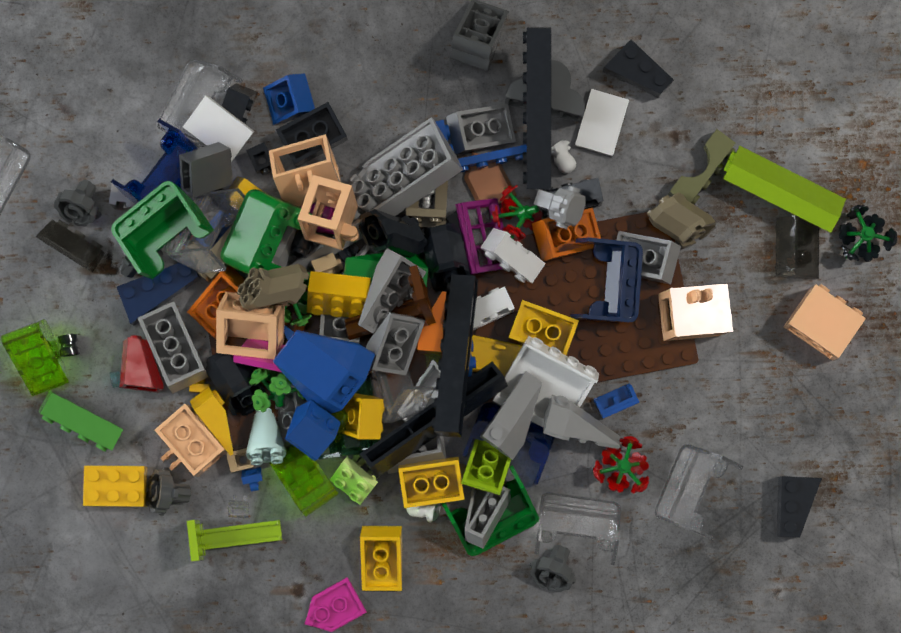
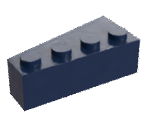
[117,258,201,326]

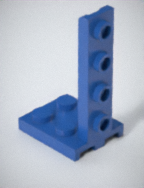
[436,120,527,173]

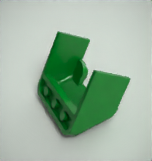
[441,465,539,556]

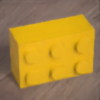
[307,271,371,318]
[398,457,464,508]
[83,466,147,507]

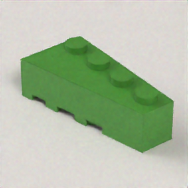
[39,390,123,452]

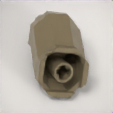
[647,192,716,248]
[237,264,309,311]

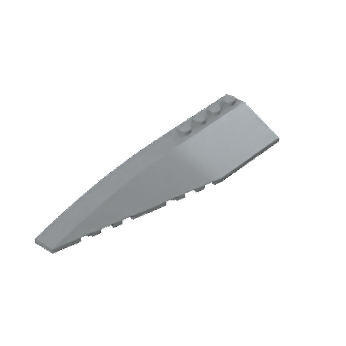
[286,117,463,270]

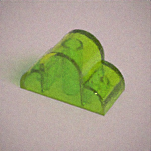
[1,319,70,397]
[269,445,339,517]

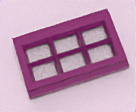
[455,198,504,274]

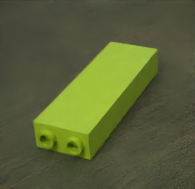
[723,146,846,233]

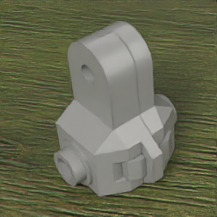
[534,186,585,229]

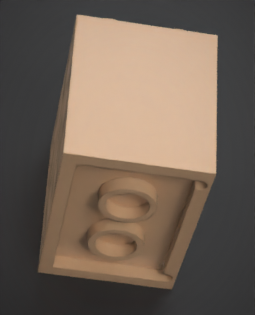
[784,284,866,361]

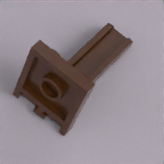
[344,265,436,340]

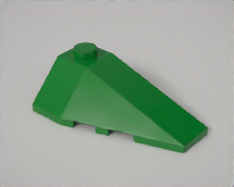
[344,252,428,287]

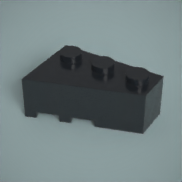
[602,40,674,98]

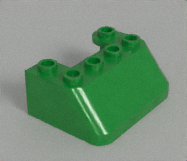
[111,181,214,279]
[220,189,312,274]

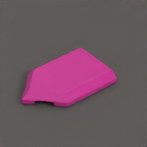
[305,577,367,632]

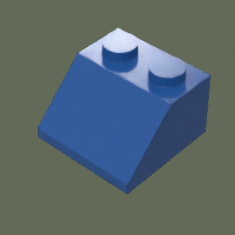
[263,73,315,125]
[285,400,341,461]

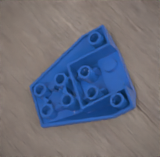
[273,330,375,414]

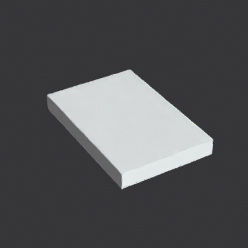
[575,89,629,157]
[183,95,254,162]

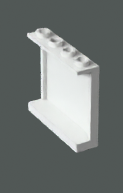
[493,336,599,427]

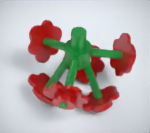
[491,185,543,242]
[593,436,649,494]

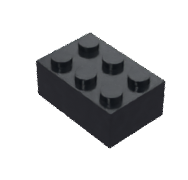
[276,102,348,168]

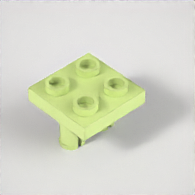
[330,455,380,505]

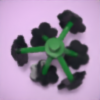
[839,205,897,262]

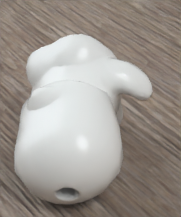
[551,140,576,174]
[406,503,441,522]

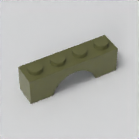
[668,129,736,205]

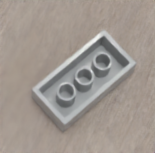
[138,301,209,394]

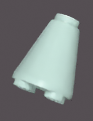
[246,408,286,466]

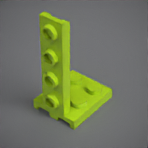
[187,520,283,561]

